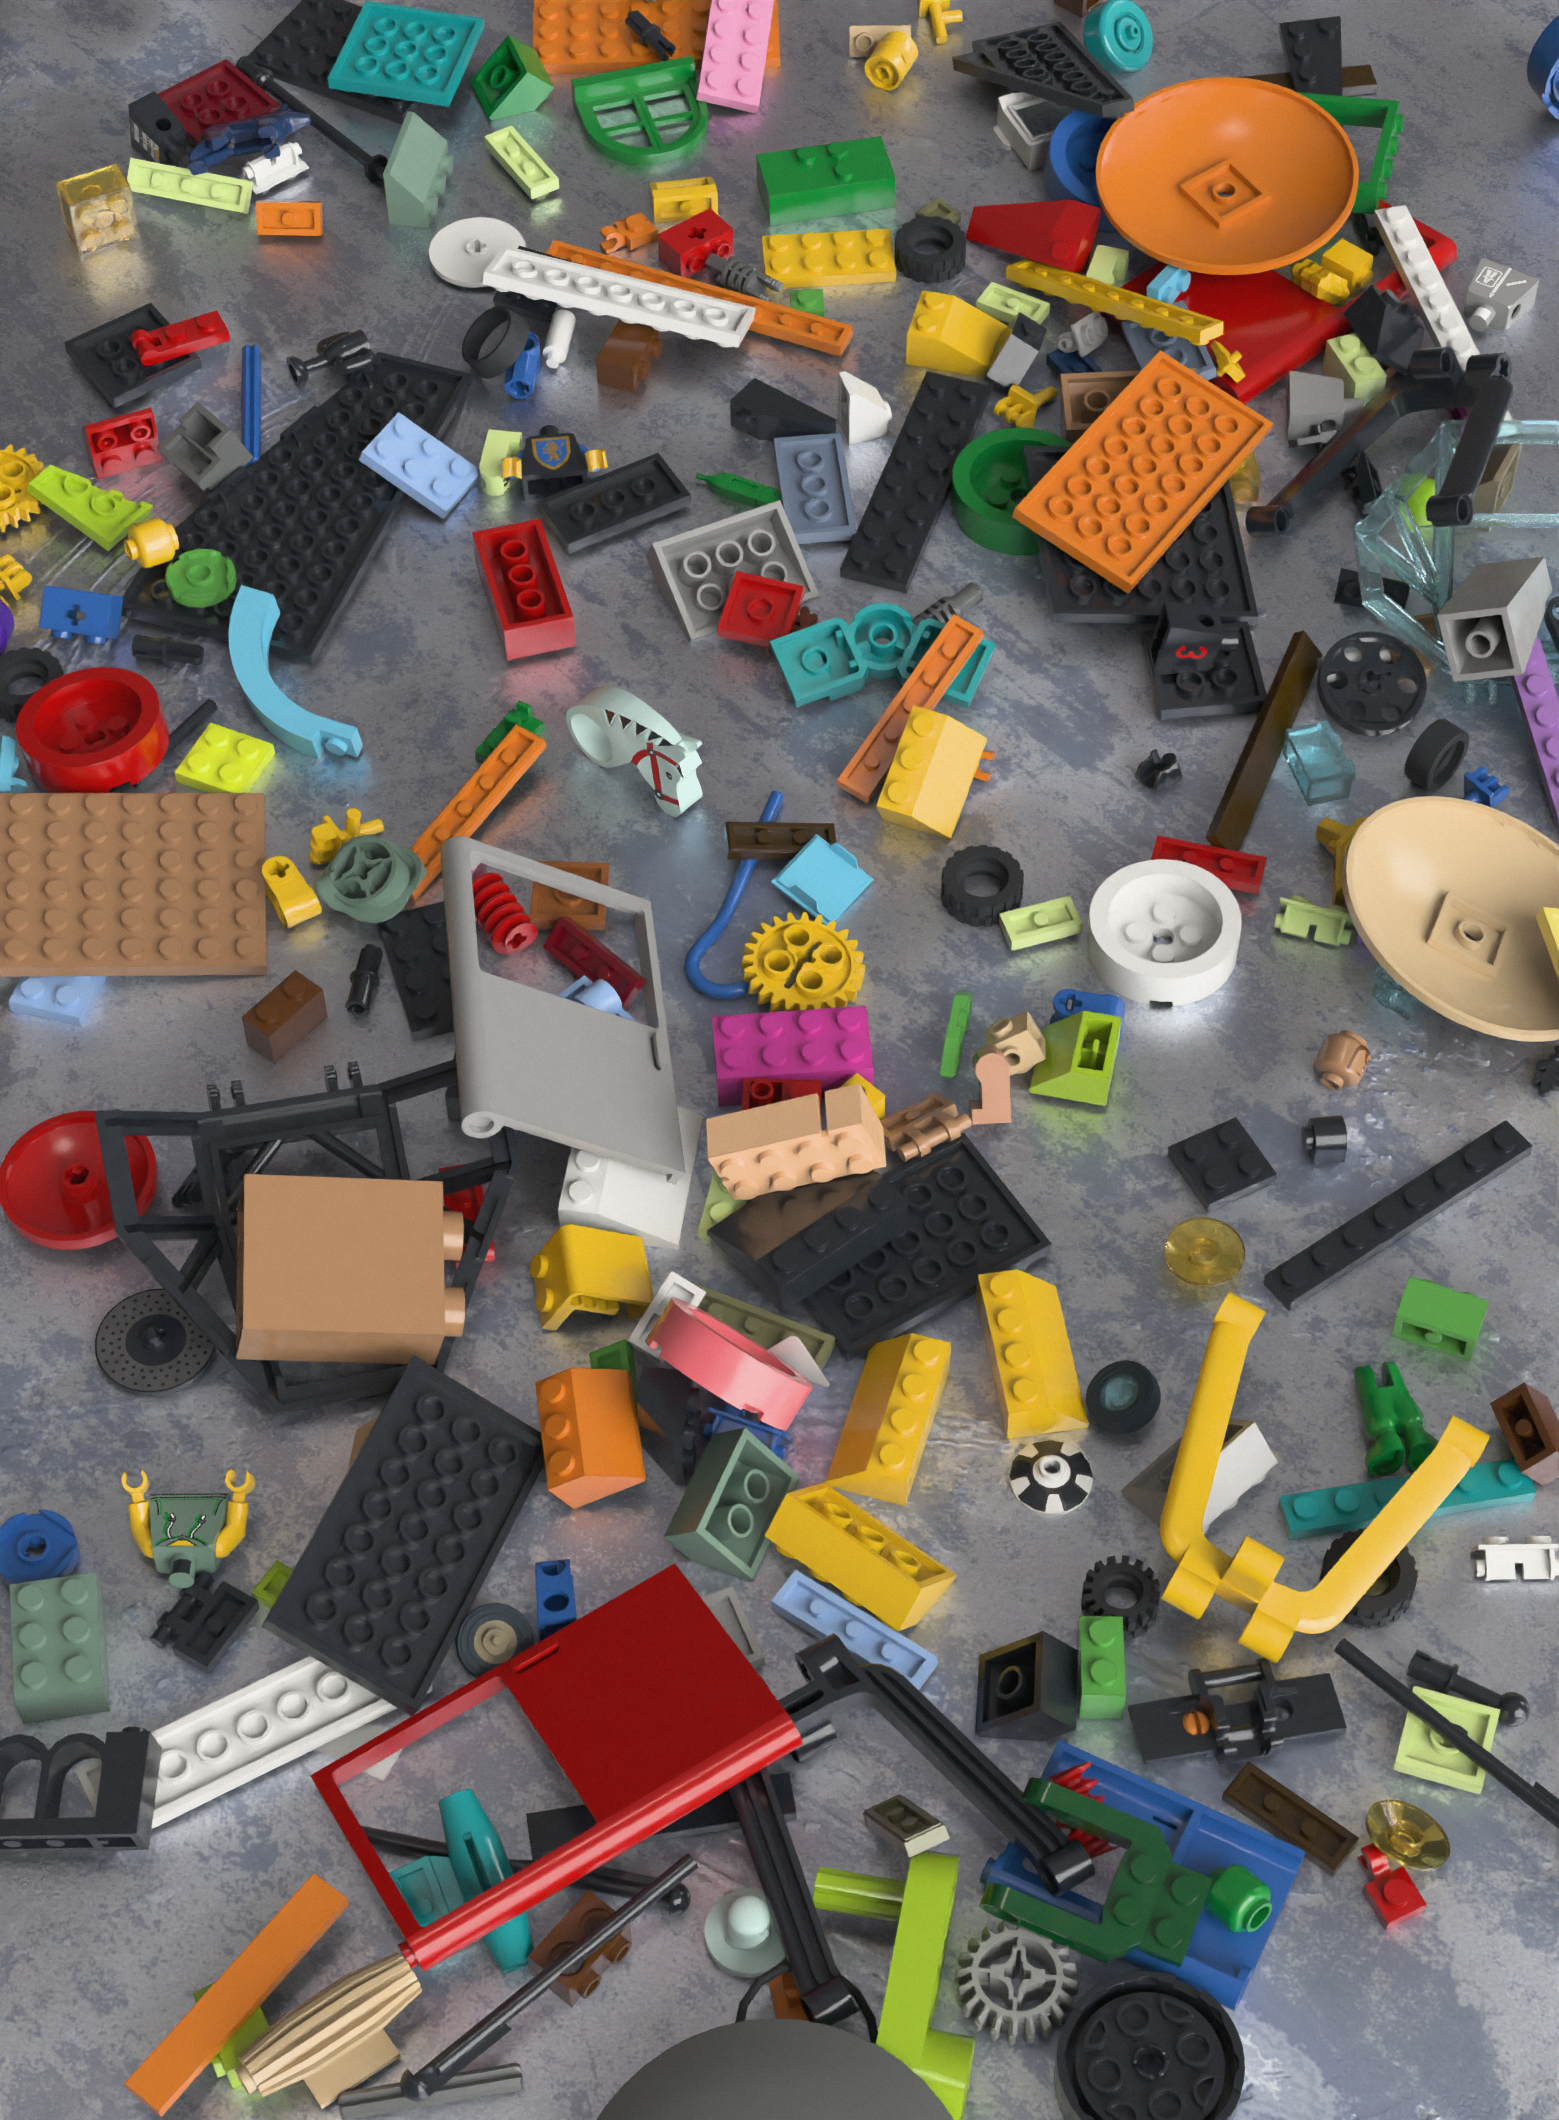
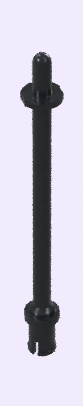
[235,56,388,182]

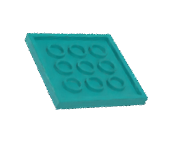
[328,1,485,107]

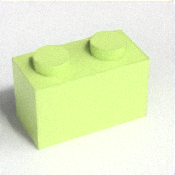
[1323,332,1387,406]

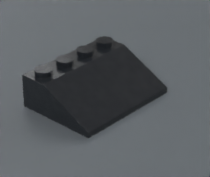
[707,1170,909,1314]

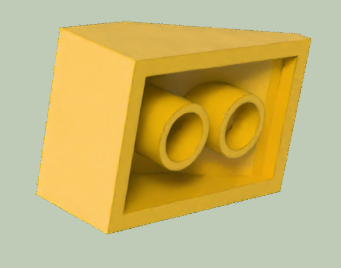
[906,290,1007,378]

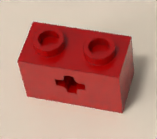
[657,208,734,278]

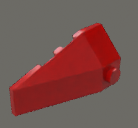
[965,200,1103,273]

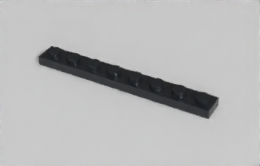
[1263,1120,1533,1311]

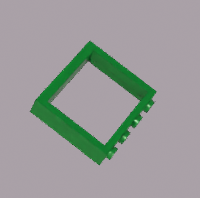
[1297,92,1405,215]

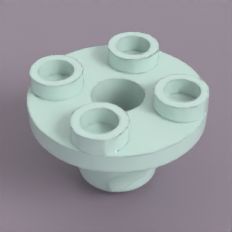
[705,1887,788,1977]

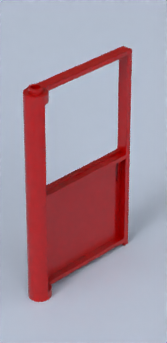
[1100,199,1457,405]

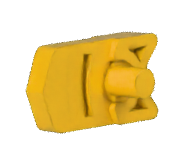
[1210,341,1246,383]

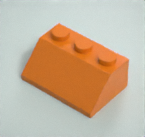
[535,1368,646,1509]

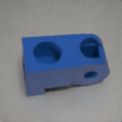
[535,1559,577,1641]

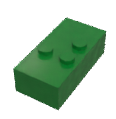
[756,136,895,226]

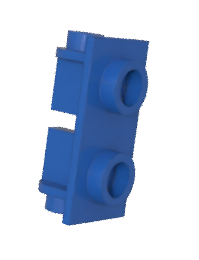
[702,1404,793,1460]

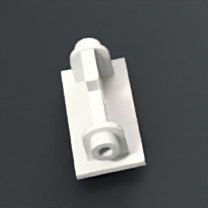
[238,142,309,195]
[1471,1536,1559,1581]

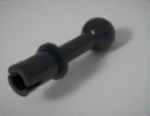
[1406,1649,1530,1727]

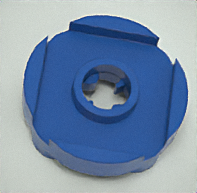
[0,1510,80,1586]

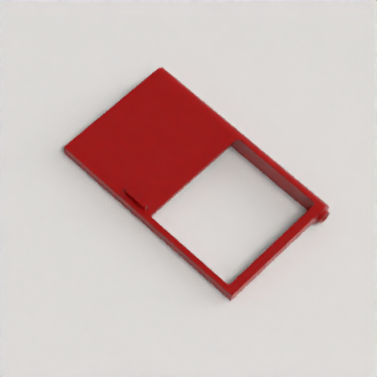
[310,1563,803,1972]

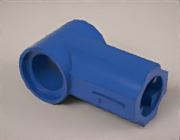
[504,332,541,399]

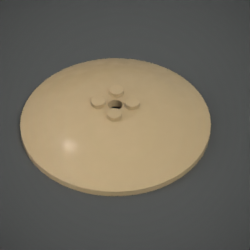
[1342,796,1559,1042]

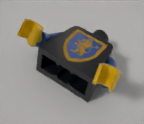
[501,425,608,500]

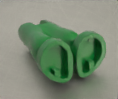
[1354,1362,1438,1477]

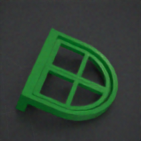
[571,56,709,165]

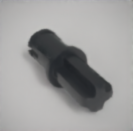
[625,10,676,61]
[132,634,204,665]
[345,944,383,1016]

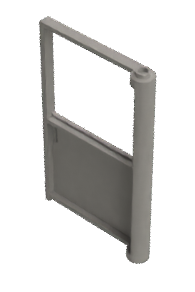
[440,836,686,1185]

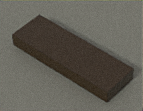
[723,822,837,860]
[1222,1761,1359,1877]

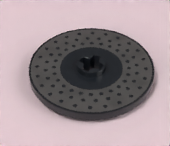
[95,1288,217,1397]

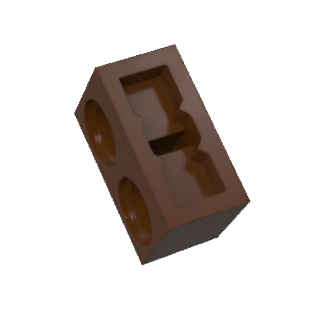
[528,1890,632,2008]

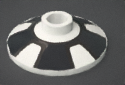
[1009,1440,1093,1516]

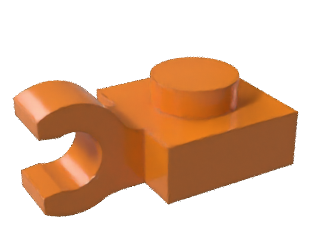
[599,212,658,254]

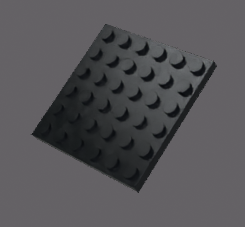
[1020,445,1259,625]

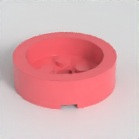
[645,1297,814,1430]

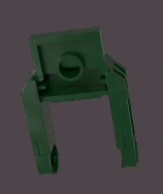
[979,1777,1213,1968]

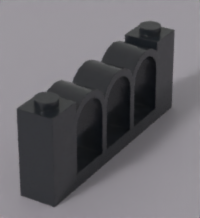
[0,1727,162,1852]

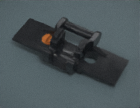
[1128,1658,1347,1764]

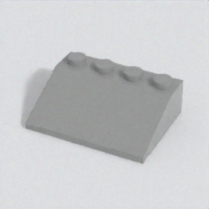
[646,500,819,642]

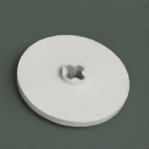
[429,217,526,288]

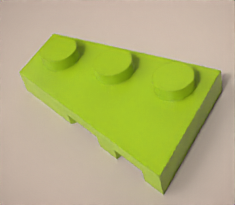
[27,464,153,551]

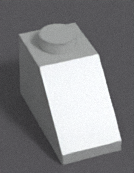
[838,371,892,445]

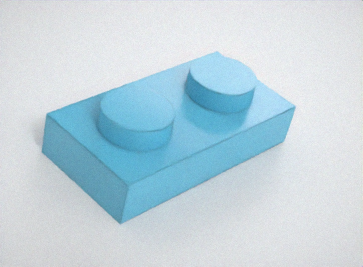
[1147,264,1191,304]

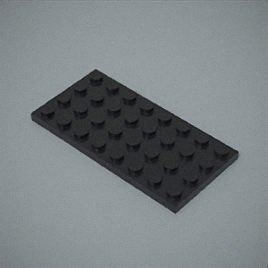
[261,1356,545,1716]

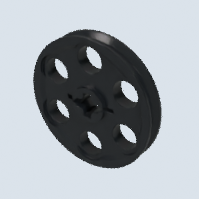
[1317,632,1427,737]

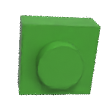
[790,289,824,317]

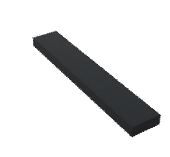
[526,1772,797,1861]

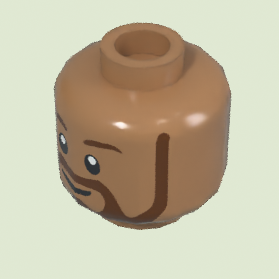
[1313,1030,1371,1091]

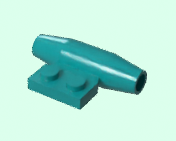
[388,1789,534,1974]

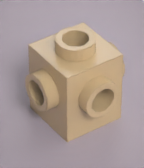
[986,1010,1046,1076]

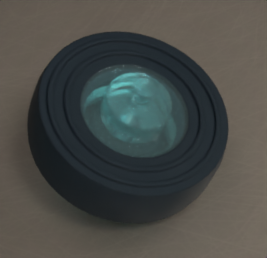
[1086,1360,1161,1435]

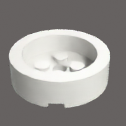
[1087,859,1242,1006]

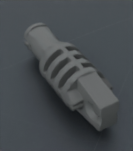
[912,582,984,626]

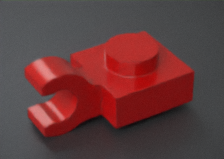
[1357,1842,1427,1930]

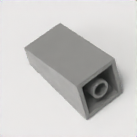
[1437,556,1552,682]

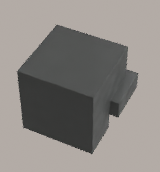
[157,402,253,492]

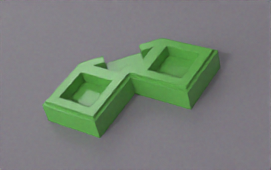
[940,990,974,1078]

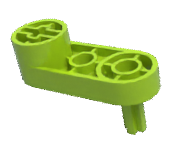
[813,1850,975,2120]

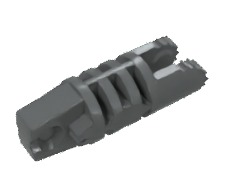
[705,253,784,302]

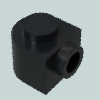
[1301,1115,1347,1165]

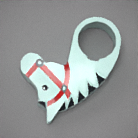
[566,685,703,817]

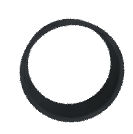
[462,306,529,379]

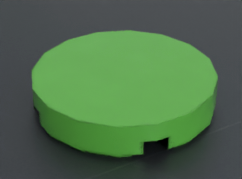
[165,549,237,608]

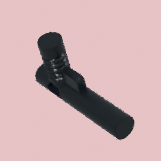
[1350,213,1386,258]

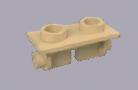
[849,25,911,57]

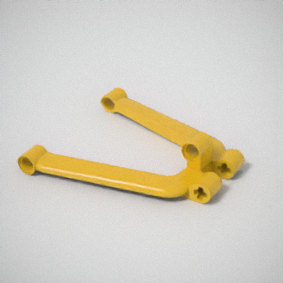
[1159,1291,1490,1664]

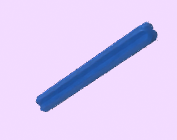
[241,344,261,468]

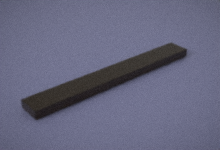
[1205,630,1323,851]

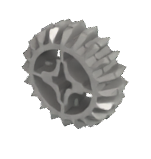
[954,1920,1079,2046]

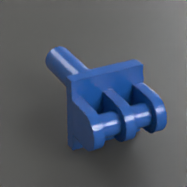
[1462,766,1510,808]

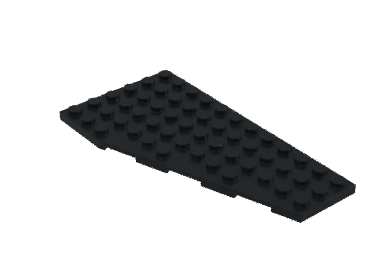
[121,352,472,665]

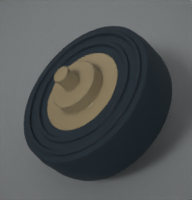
[455,1603,534,1678]

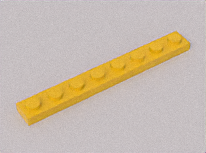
[1006,258,1223,345]

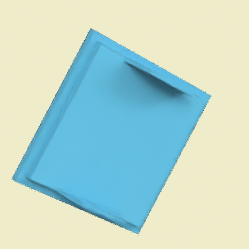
[771,834,874,926]

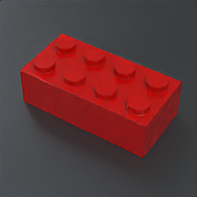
[472,518,576,661]

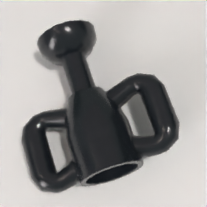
[286,329,376,389]

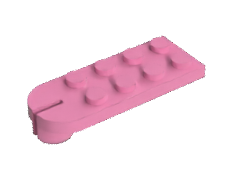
[696,0,774,114]

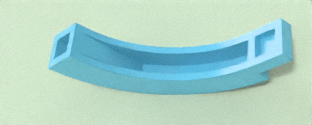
[229,585,363,759]

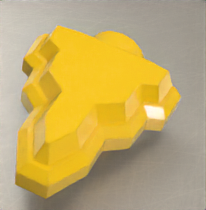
[1289,257,1350,305]

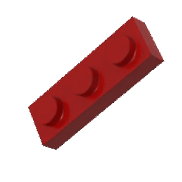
[1151,835,1267,895]

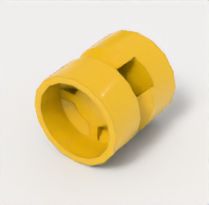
[864,31,918,91]

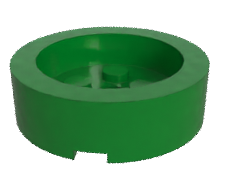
[951,427,1073,555]

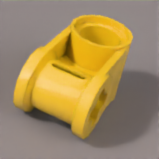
[262,856,322,929]

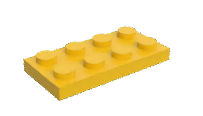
[761,228,896,290]

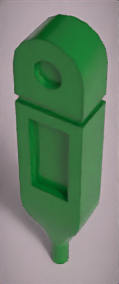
[696,473,782,508]

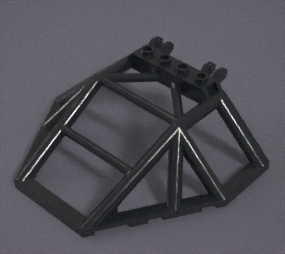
[94,1059,520,1415]

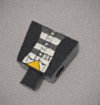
[128,91,189,168]

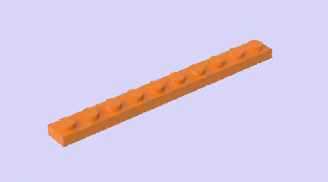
[545,240,853,357]

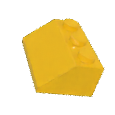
[876,705,987,840]

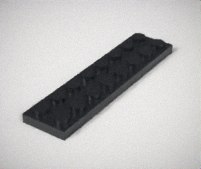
[840,371,991,594]

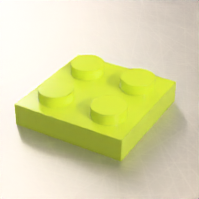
[174,722,275,793]

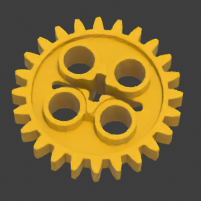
[0,444,44,533]
[741,912,865,1012]

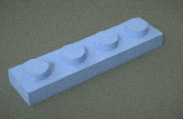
[771,1569,938,1690]

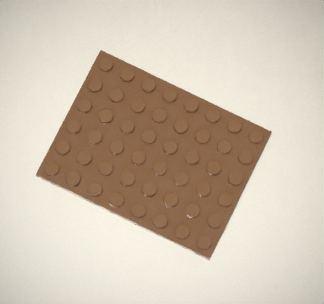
[0,793,267,977]

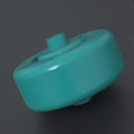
[1083,0,1153,74]

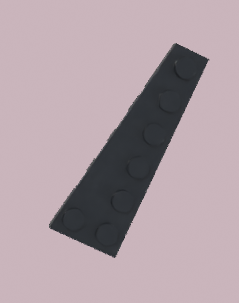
[1279,16,1343,128]

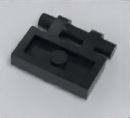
[149,1572,260,1674]

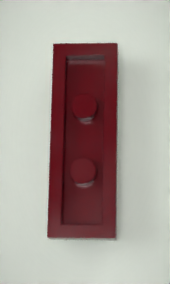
[543,916,647,1012]

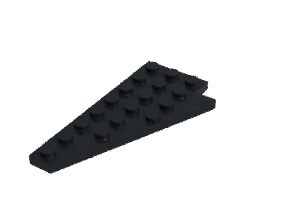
[952,22,1134,119]

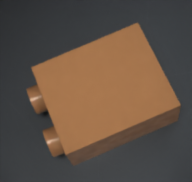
[236,1174,465,1365]

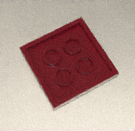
[158,59,280,147]

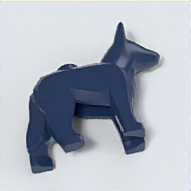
[188,103,313,175]

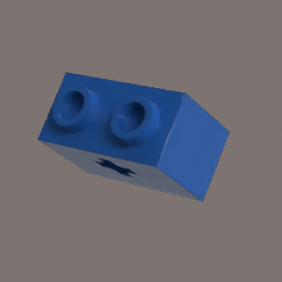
[39,585,123,644]

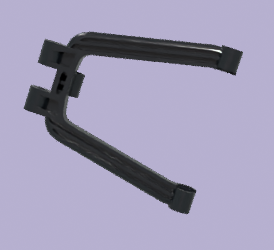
[1245,346,1513,538]
[728,1633,1095,2027]

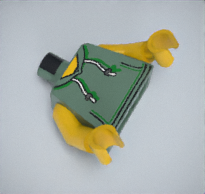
[121,1469,255,1588]

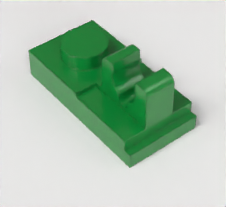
[475,700,545,764]

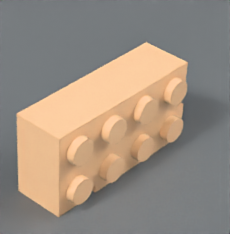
[706,1083,886,1201]

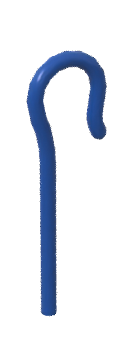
[684,791,784,999]

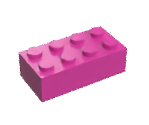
[712,1006,874,1106]

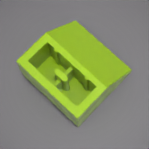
[1029,1011,1122,1106]

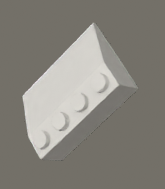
[558,1106,703,1250]

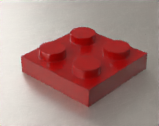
[717,571,805,648]

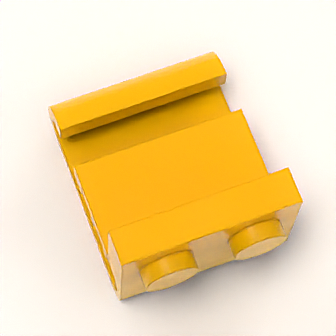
[530,1224,654,1331]

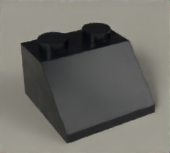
[1343,285,1425,376]
[975,1631,1078,1741]

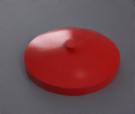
[0,1111,159,1250]

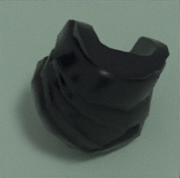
[1135,749,1183,792]

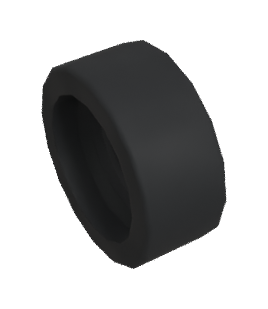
[1404,719,1470,792]

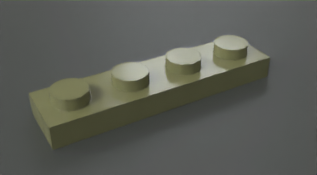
[688,1280,836,1372]

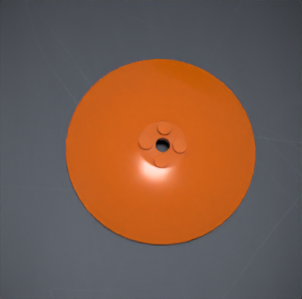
[1095,77,1359,275]

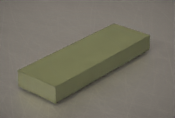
[862,1794,950,1858]

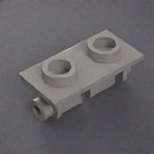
[1057,311,1108,357]

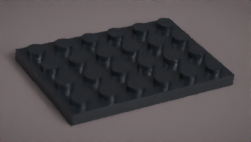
[248,0,423,125]
[803,1132,1052,1362]

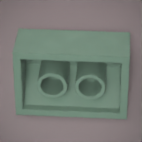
[383,111,453,229]
[664,1427,800,1581]

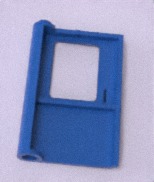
[979,1740,1306,2011]

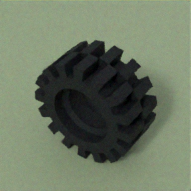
[1081,1555,1160,1640]

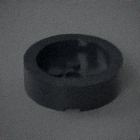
[1054,1971,1245,2120]

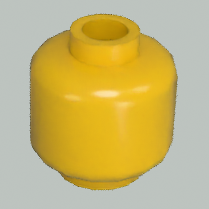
[124,518,179,568]

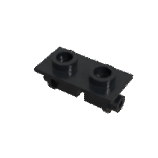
[1334,568,1411,616]

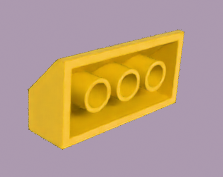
[976,1269,1088,1439]
[825,1333,951,1507]
[764,1482,957,1631]

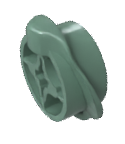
[314,835,427,923]

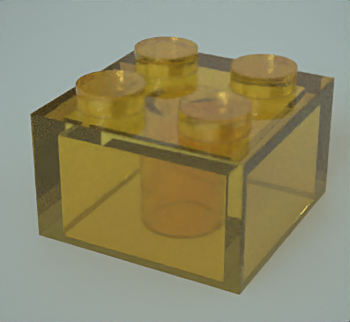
[56,164,140,256]

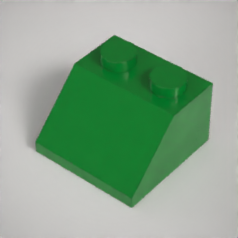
[470,35,555,121]

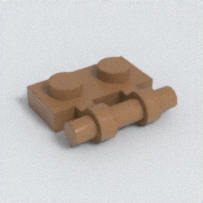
[880,1092,972,1161]

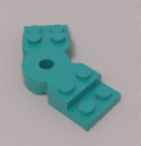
[770,603,996,709]

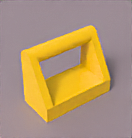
[648,176,718,224]

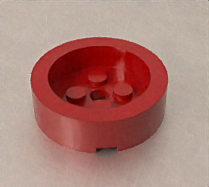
[16,667,169,793]

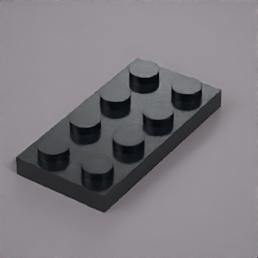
[537,453,691,554]
[377,901,454,1042]

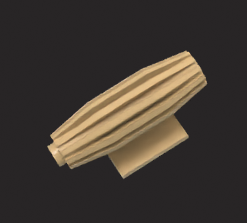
[234,1952,422,2109]

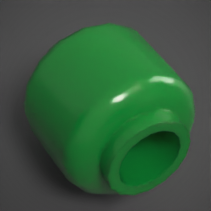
[1204,1864,1272,1933]

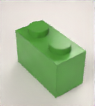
[1391,1276,1489,1362]
[1076,1616,1126,1719]

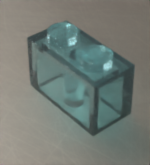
[1283,720,1356,806]

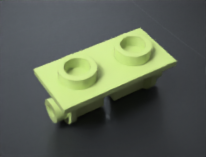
[1274,896,1354,947]

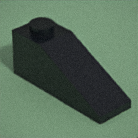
[730,378,836,441]

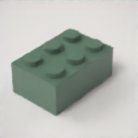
[9,1572,111,1724]

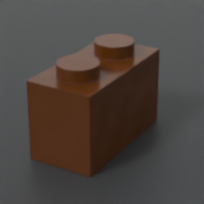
[596,319,663,393]
[241,970,328,1064]
[1490,1382,1559,1486]

